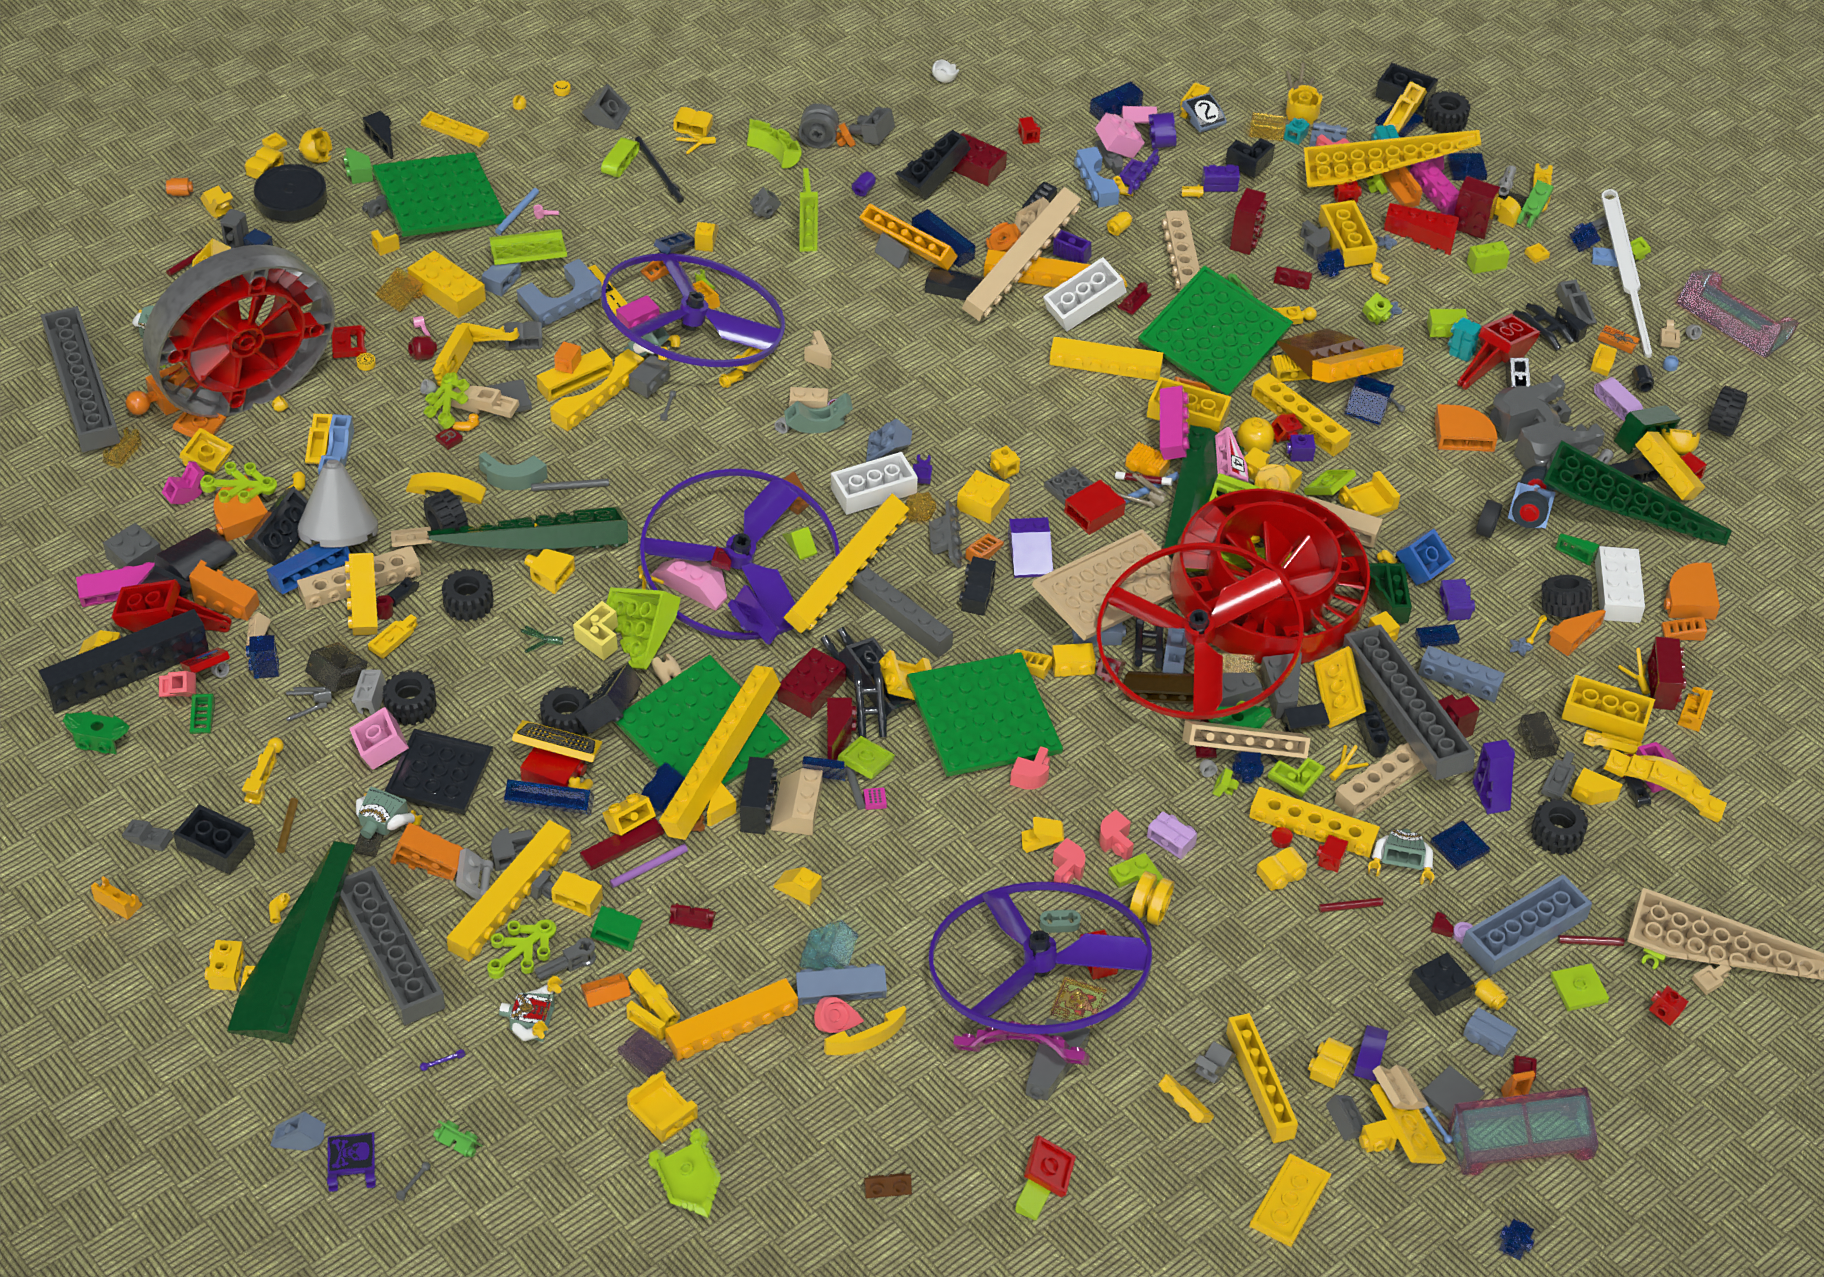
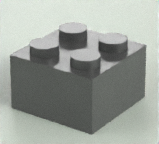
[103,522,161,569]

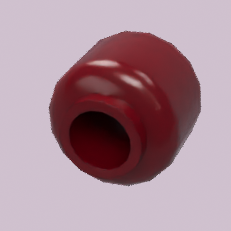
[408,336,437,361]

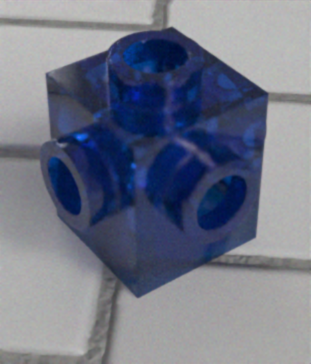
[1569,222,1602,253]
[1316,248,1345,277]
[1232,752,1264,784]
[1499,1218,1535,1261]

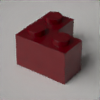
[1438,694,1480,738]

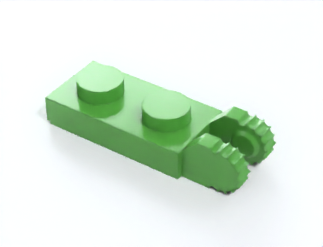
[1517,180,1554,229]

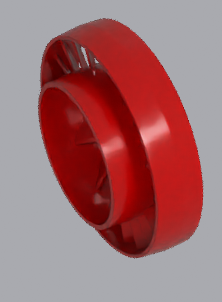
[1170,488,1370,664]

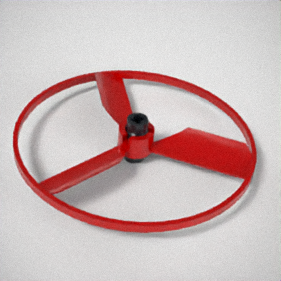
[1097,542,1304,720]

